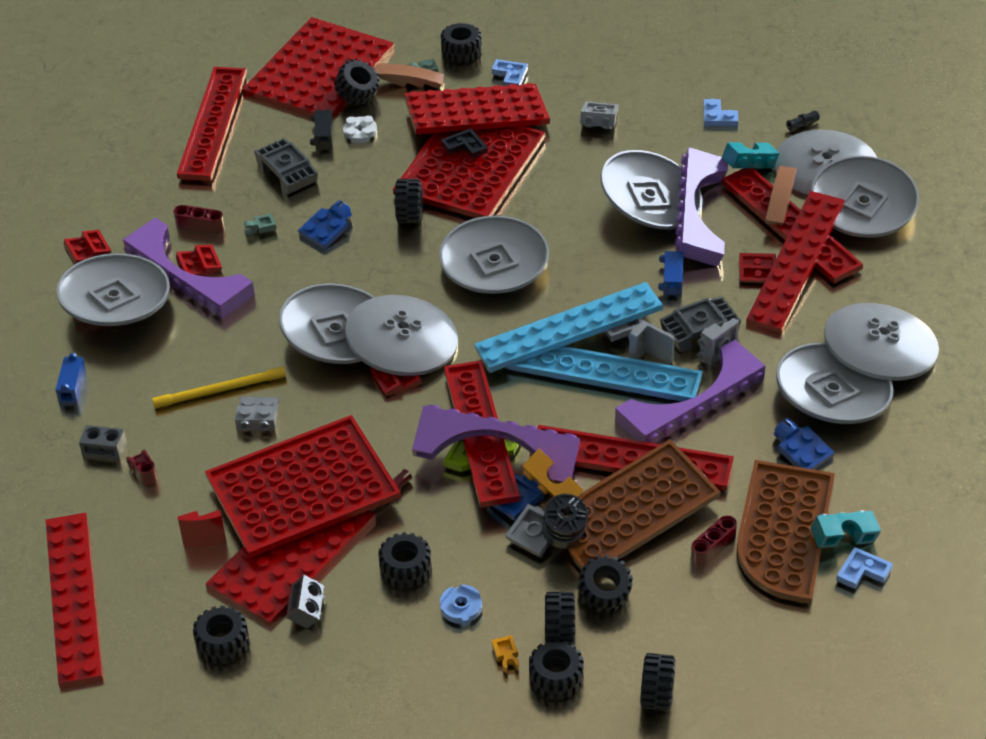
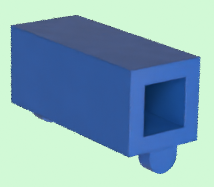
[658,251,683,295]
[55,353,86,403]

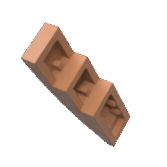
[375,64,444,89]
[765,166,797,226]

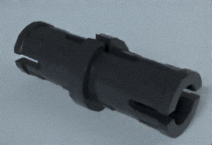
[786,110,820,131]

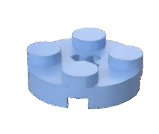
[440,585,482,626]

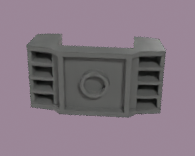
[254,138,318,195]
[660,296,741,353]

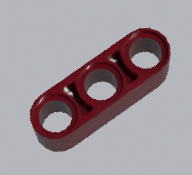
[173,205,225,234]
[690,515,737,566]

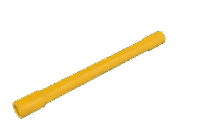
[152,366,286,409]

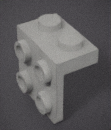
[628,320,675,364]

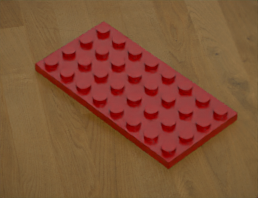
[404,83,550,134]
[205,511,375,627]

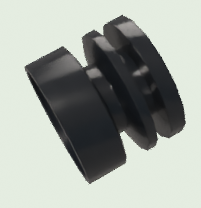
[541,494,588,548]

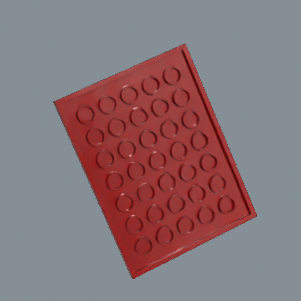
[242,17,395,116]
[393,126,545,218]
[205,415,401,558]

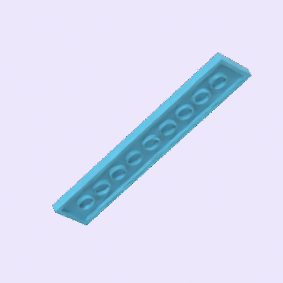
[474,282,663,373]
[507,346,703,402]

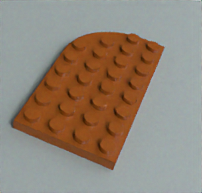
[566,439,721,571]
[737,460,835,604]

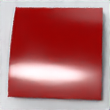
[63,230,111,264]
[176,245,222,277]
[739,253,776,283]
[370,367,422,396]
[177,510,227,547]

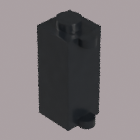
[310,110,333,150]

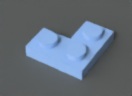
[492,59,528,86]
[704,99,738,127]
[836,547,893,589]

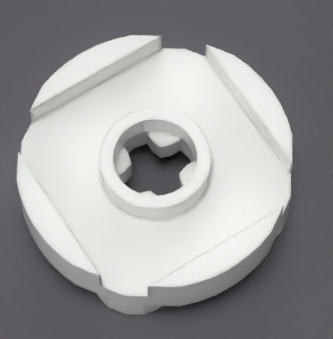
[343,116,377,144]

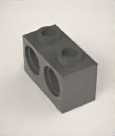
[79,425,127,460]
[286,575,325,628]

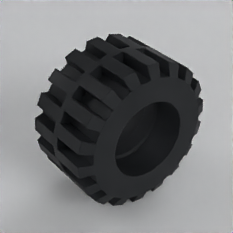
[441,23,482,63]
[334,59,380,105]
[395,179,422,223]
[378,532,432,589]
[577,555,633,614]
[545,592,575,645]
[193,606,249,664]
[529,640,584,700]
[640,653,676,711]

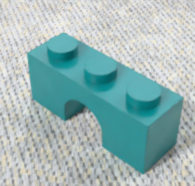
[722,142,780,168]
[810,510,881,548]

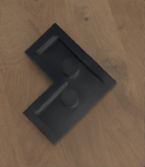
[441,129,488,158]

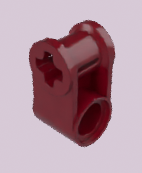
[126,449,158,487]

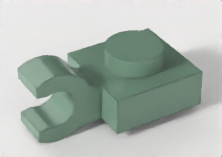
[408,59,439,72]
[244,213,277,236]

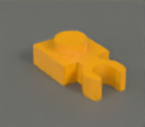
[491,635,519,673]

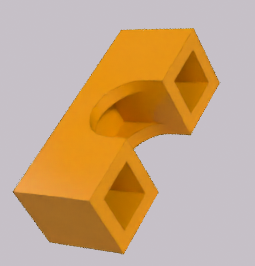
[522,449,584,497]

